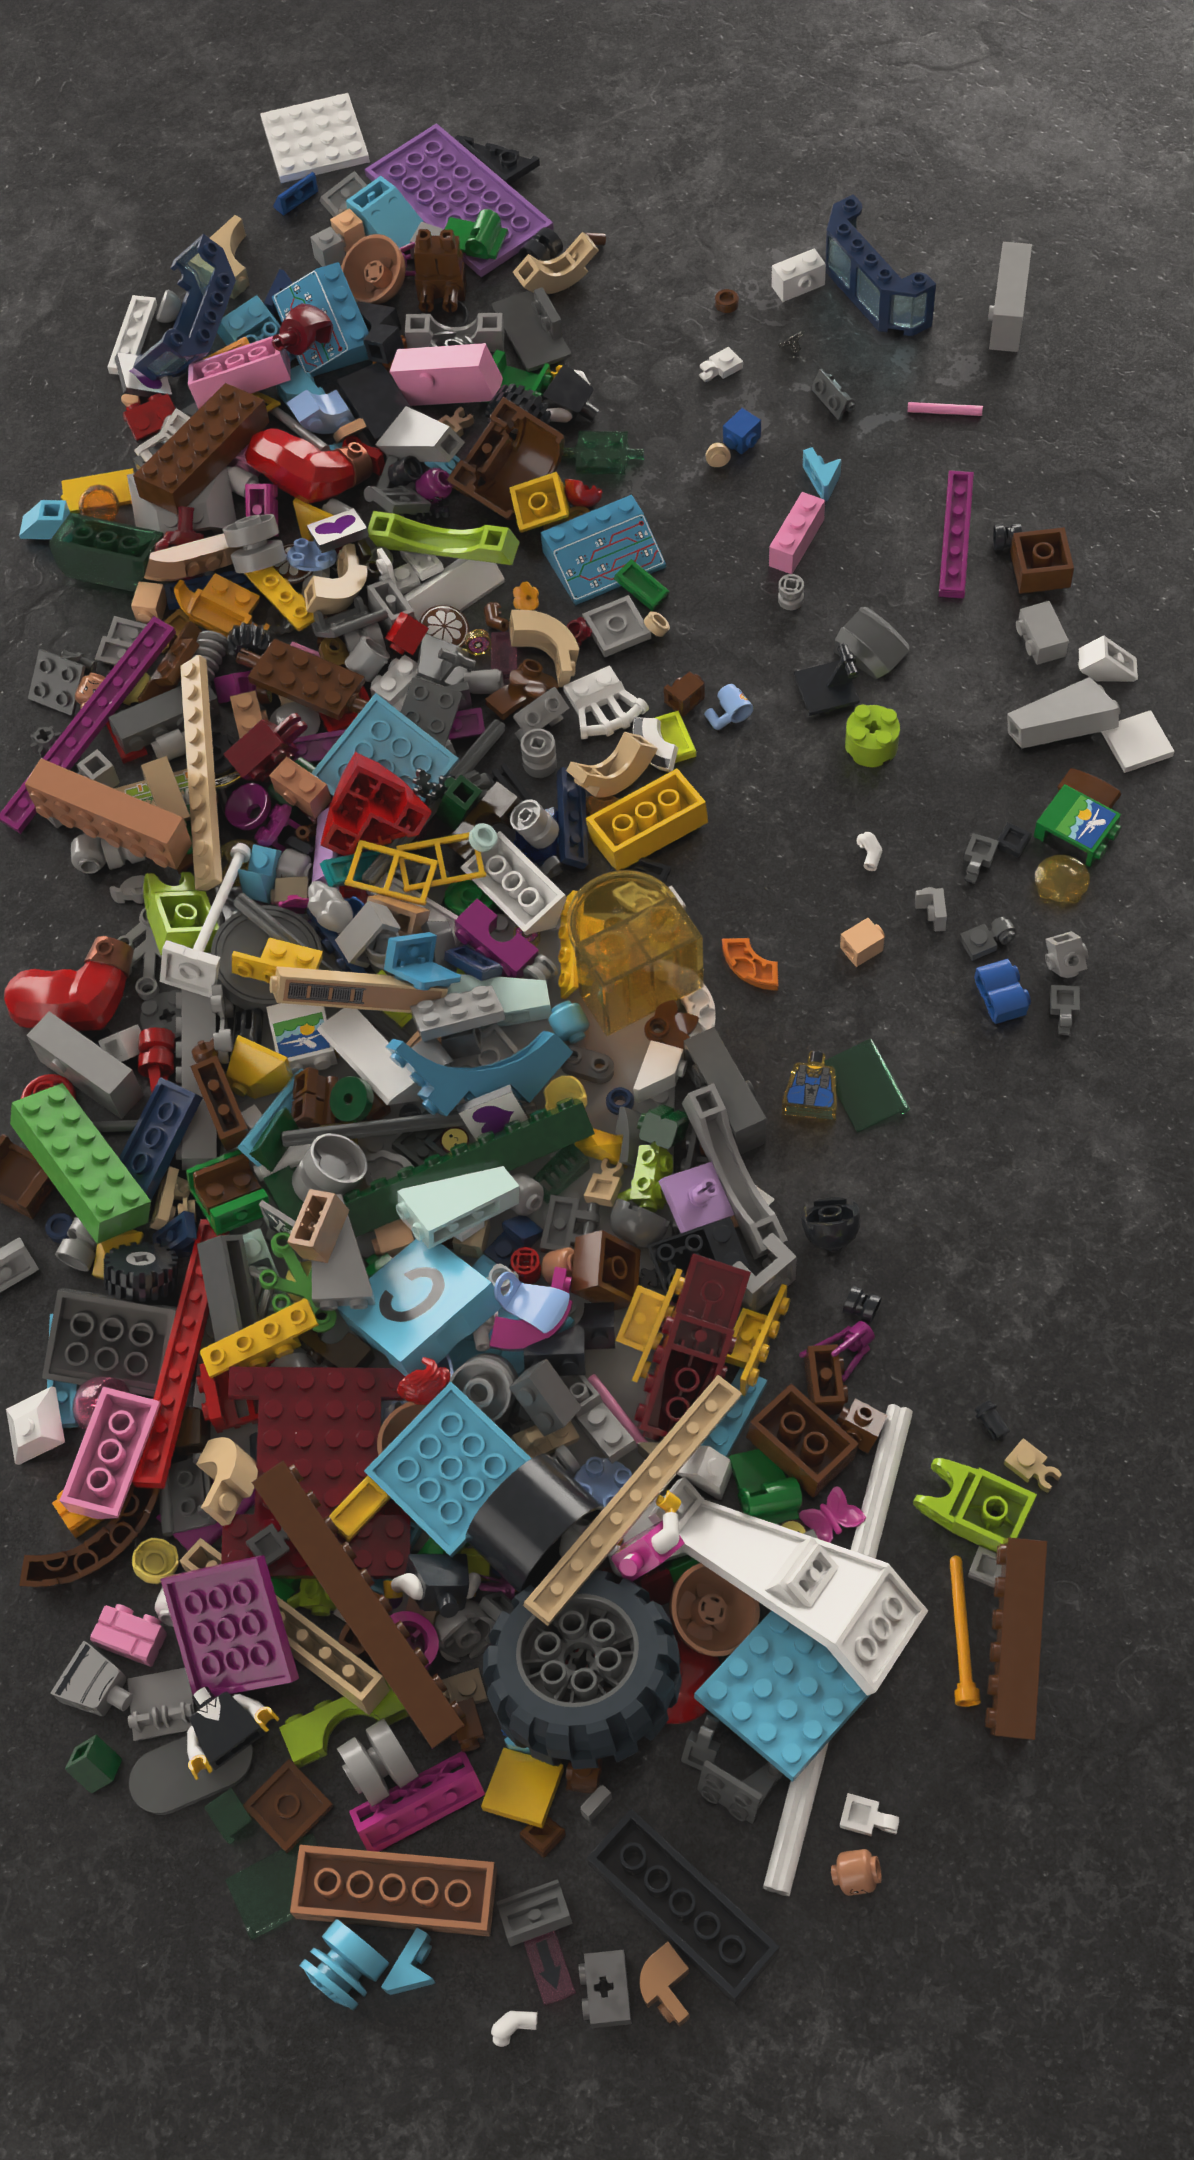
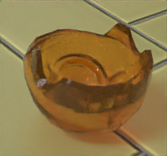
[79,484,120,528]

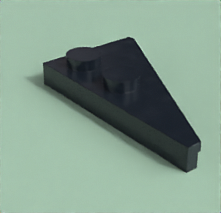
[455,135,540,185]

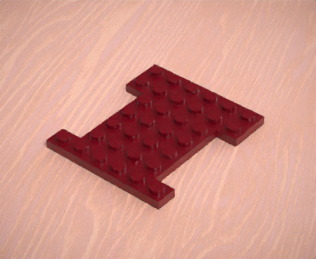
[221,1367,410,1579]

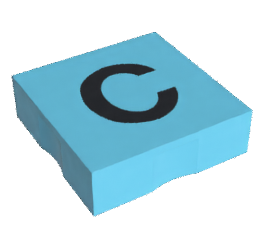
[337,1239,502,1376]

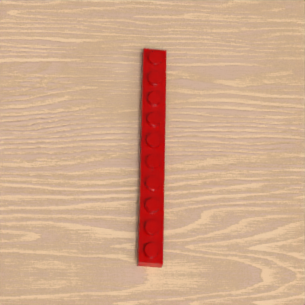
[132,1219,230,1489]

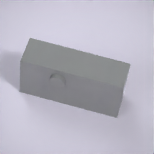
[988,242,1032,352]
[26,1012,144,1119]

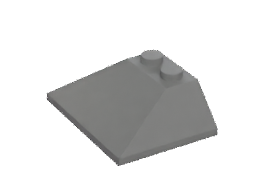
[127,466,237,548]

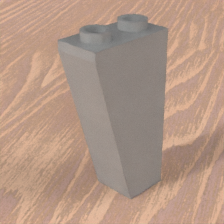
[375,406,465,462]
[1007,677,1121,748]
[312,1194,375,1311]

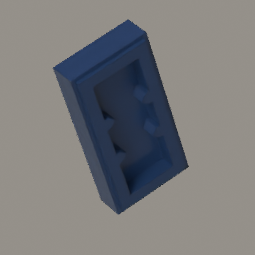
[444,945,503,981]

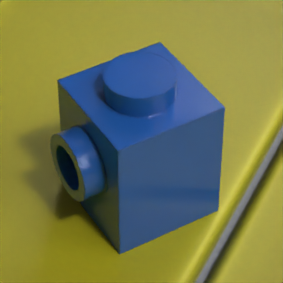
[723,408,761,454]

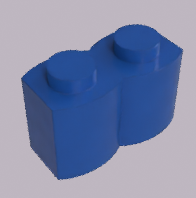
[974,959,1031,1024]

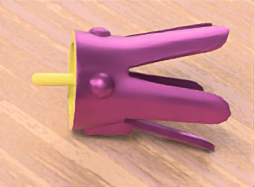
[479,1574,517,1603]

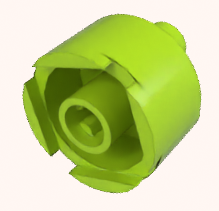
[845,704,900,767]

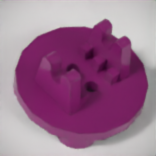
[254,803,301,852]

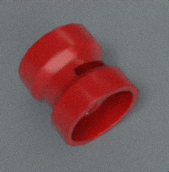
[510,1247,541,1285]

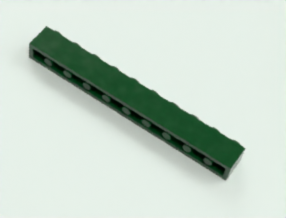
[343,1097,595,1238]

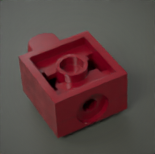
[224,713,308,785]

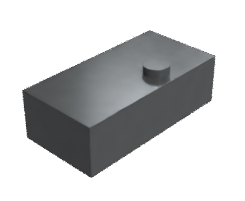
[683,1027,766,1155]

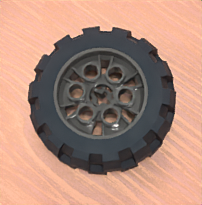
[483,1570,682,1769]

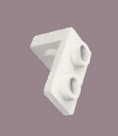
[376,548,421,595]

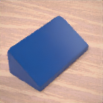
[273,172,318,216]

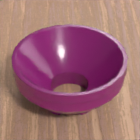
[225,783,271,830]

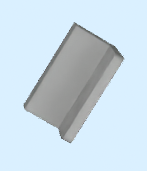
[0,1237,39,1292]

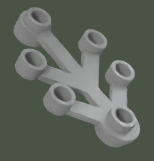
[117,908,162,1000]
[211,984,234,1064]

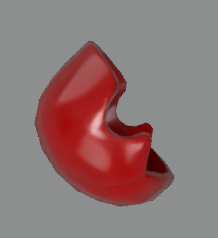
[565,479,602,508]

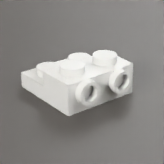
[370,655,443,712]

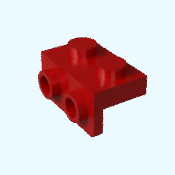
[123,393,175,441]

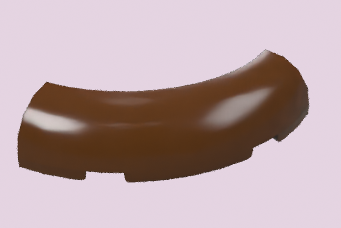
[19,1483,160,1587]

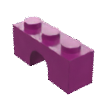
[454,899,539,978]

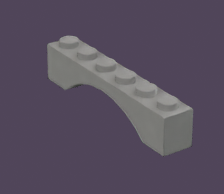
[682,1083,788,1260]

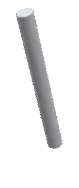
[269,407,330,451]

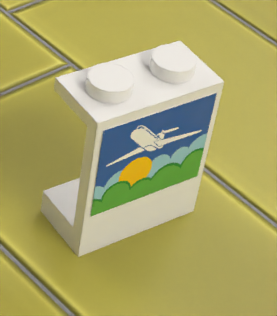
[266,1003,338,1075]

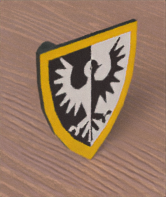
[188,772,243,814]

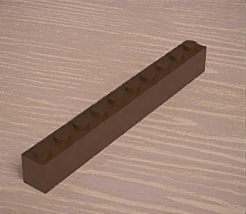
[251,1461,466,1749]

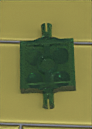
[562,431,644,474]

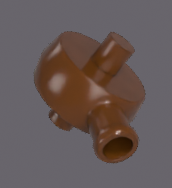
[192,1038,219,1063]

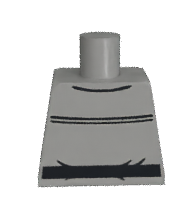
[51,1641,133,1716]

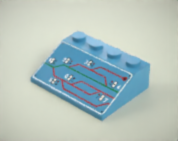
[272,262,369,377]
[541,495,666,605]

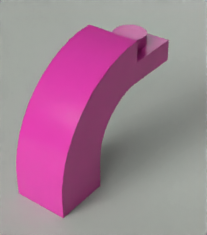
[489,1267,573,1352]

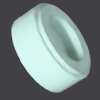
[469,823,497,852]

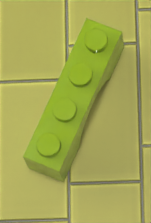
[279,1674,410,1769]

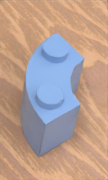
[287,389,355,434]

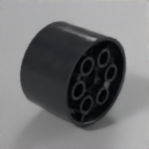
[465,1453,605,1593]

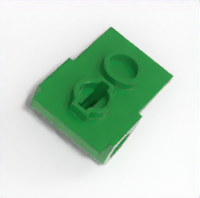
[445,209,508,260]
[728,1449,802,1525]

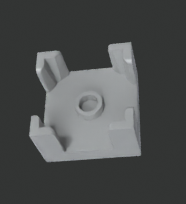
[733,1232,797,1312]

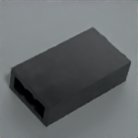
[337,362,412,452]

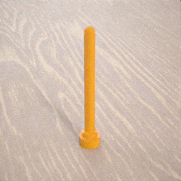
[950,1555,981,1707]

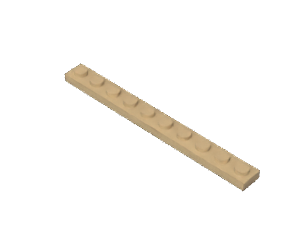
[180,655,222,891]
[523,1375,742,1626]

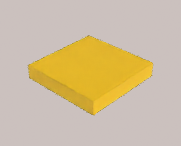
[481,1747,564,1828]

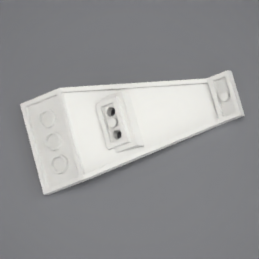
[648,1476,928,1696]

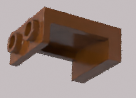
[0,1134,56,1219]

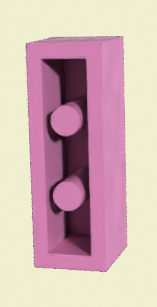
[769,492,825,574]

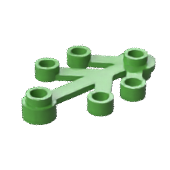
[259,1232,337,1332]

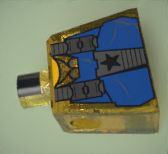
[782,1051,837,1120]

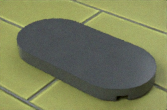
[129,1736,254,1815]

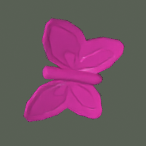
[278,895,309,914]
[799,1486,866,1543]

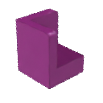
[214,671,257,704]

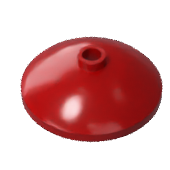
[667,1629,720,1724]

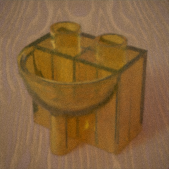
[567,870,704,1036]

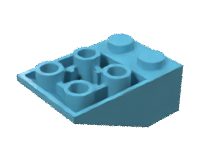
[346,176,424,253]
[217,295,296,362]

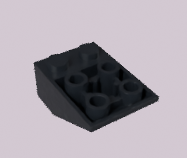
[647,1217,751,1299]

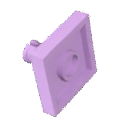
[658,1162,735,1233]

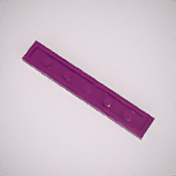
[938,471,974,598]

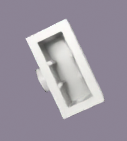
[772,248,826,302]

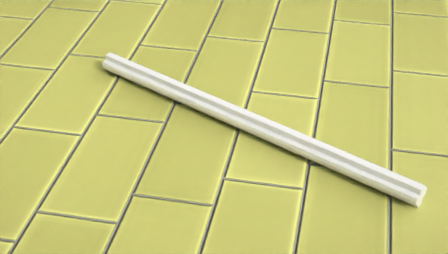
[763,1404,913,1896]

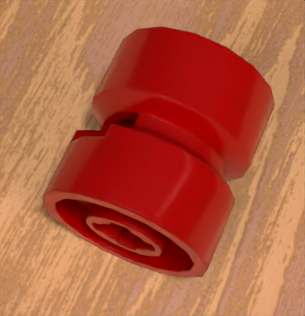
[138,1027,175,1078]

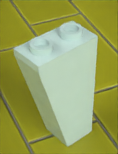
[447,974,552,1034]
[396,1166,519,1249]

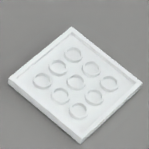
[260,93,370,183]

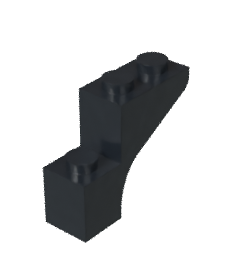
[356,301,404,364]
[523,1302,615,1376]

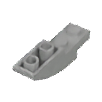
[560,1375,637,1463]

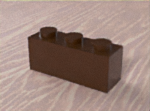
[190,1055,249,1151]

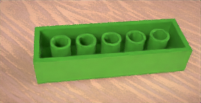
[10,1083,151,1244]

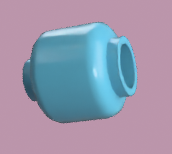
[548,1000,590,1044]

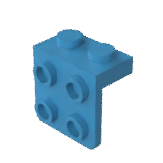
[384,932,461,990]

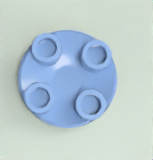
[287,538,337,571]
[574,1456,632,1507]

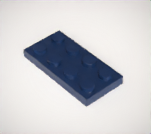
[119,1077,203,1200]

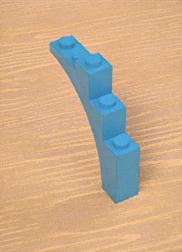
[386,1031,573,1116]

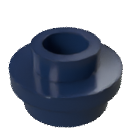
[606,1087,634,1115]

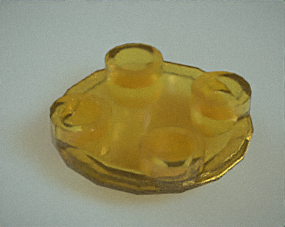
[1035,855,1090,903]

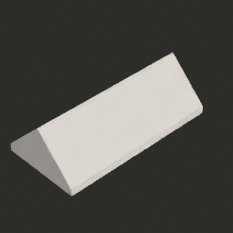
[404,559,505,621]
[460,831,567,935]
[317,1008,423,1105]

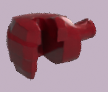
[272,303,333,355]
[155,507,204,582]

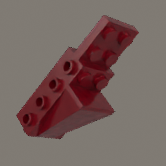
[634,1254,751,1441]

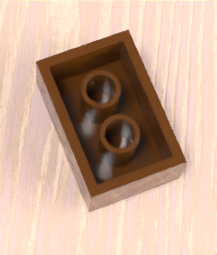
[746,1384,859,1498]

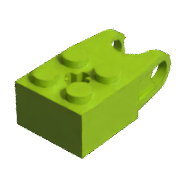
[143,872,219,955]
[913,1458,1037,1553]

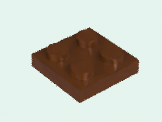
[242,1759,334,1853]

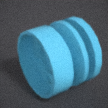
[299,1919,390,2011]

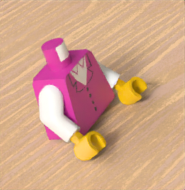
[608,1490,685,1581]

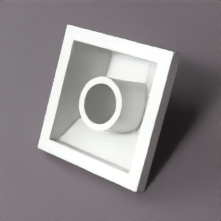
[6,1386,65,1465]

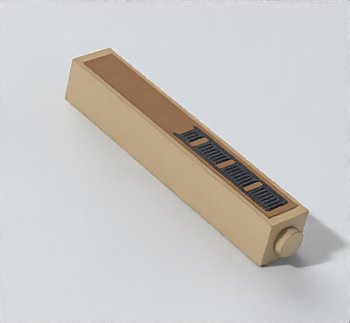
[270,966,448,1013]

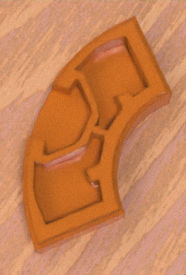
[722,938,778,990]

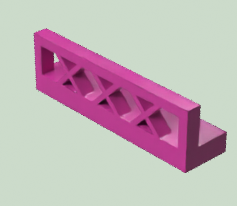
[349,1751,485,1852]

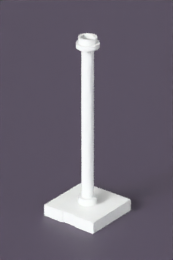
[160,843,251,998]

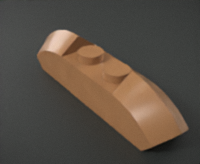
[144,534,243,581]

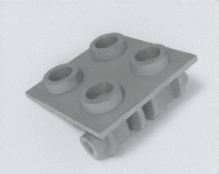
[127,1668,195,1741]

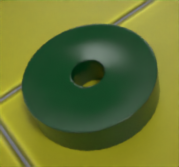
[330,1076,374,1123]

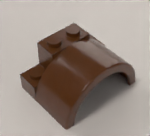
[447,397,565,521]

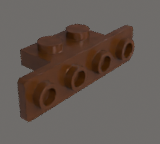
[137,621,202,703]

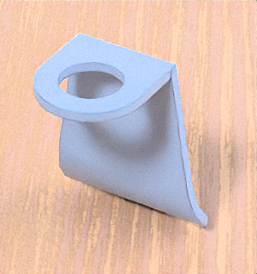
[494,1272,570,1333]

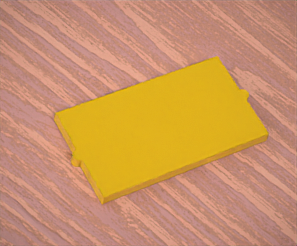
[61,468,134,514]

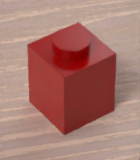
[385,612,429,655]

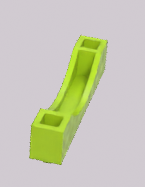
[367,511,520,565]

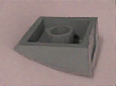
[834,607,909,679]

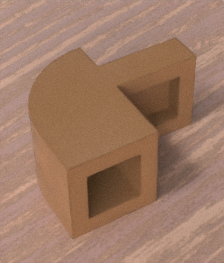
[640,1942,690,2027]

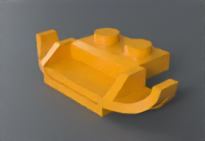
[174,573,270,638]

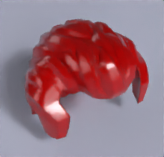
[397,1357,451,1406]

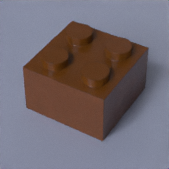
[1011,527,1074,593]
[571,1230,641,1311]

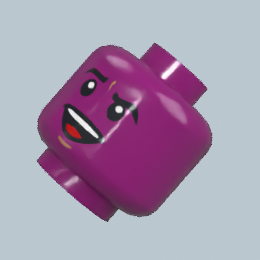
[415,468,452,505]

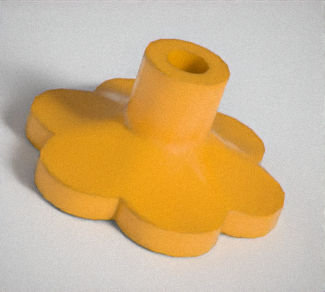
[513,581,539,610]

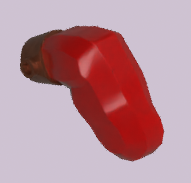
[245,428,373,504]
[4,936,134,1031]

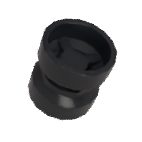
[388,456,423,487]
[993,524,1022,551]
[842,1286,882,1324]

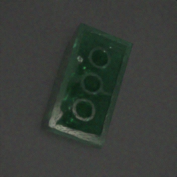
[49,513,164,591]

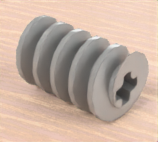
[190,630,228,687]

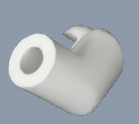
[857,832,882,871]
[473,1311,498,1351]
[491,2011,538,2047]

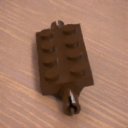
[236,639,369,721]

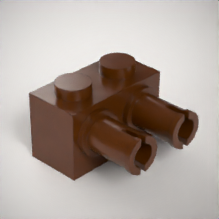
[415,262,467,312]

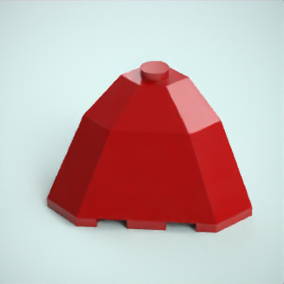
[321,752,432,856]

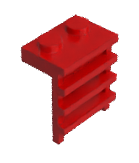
[196,1359,275,1434]

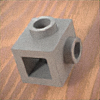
[1045,931,1088,978]

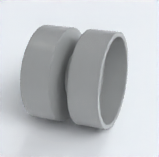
[223,514,287,573]
[292,1133,367,1202]
[449,1353,518,1422]
[337,1718,419,1807]

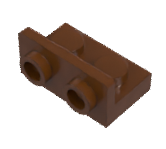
[193,1154,262,1215]

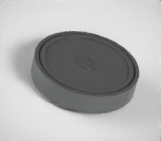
[211,905,323,1014]

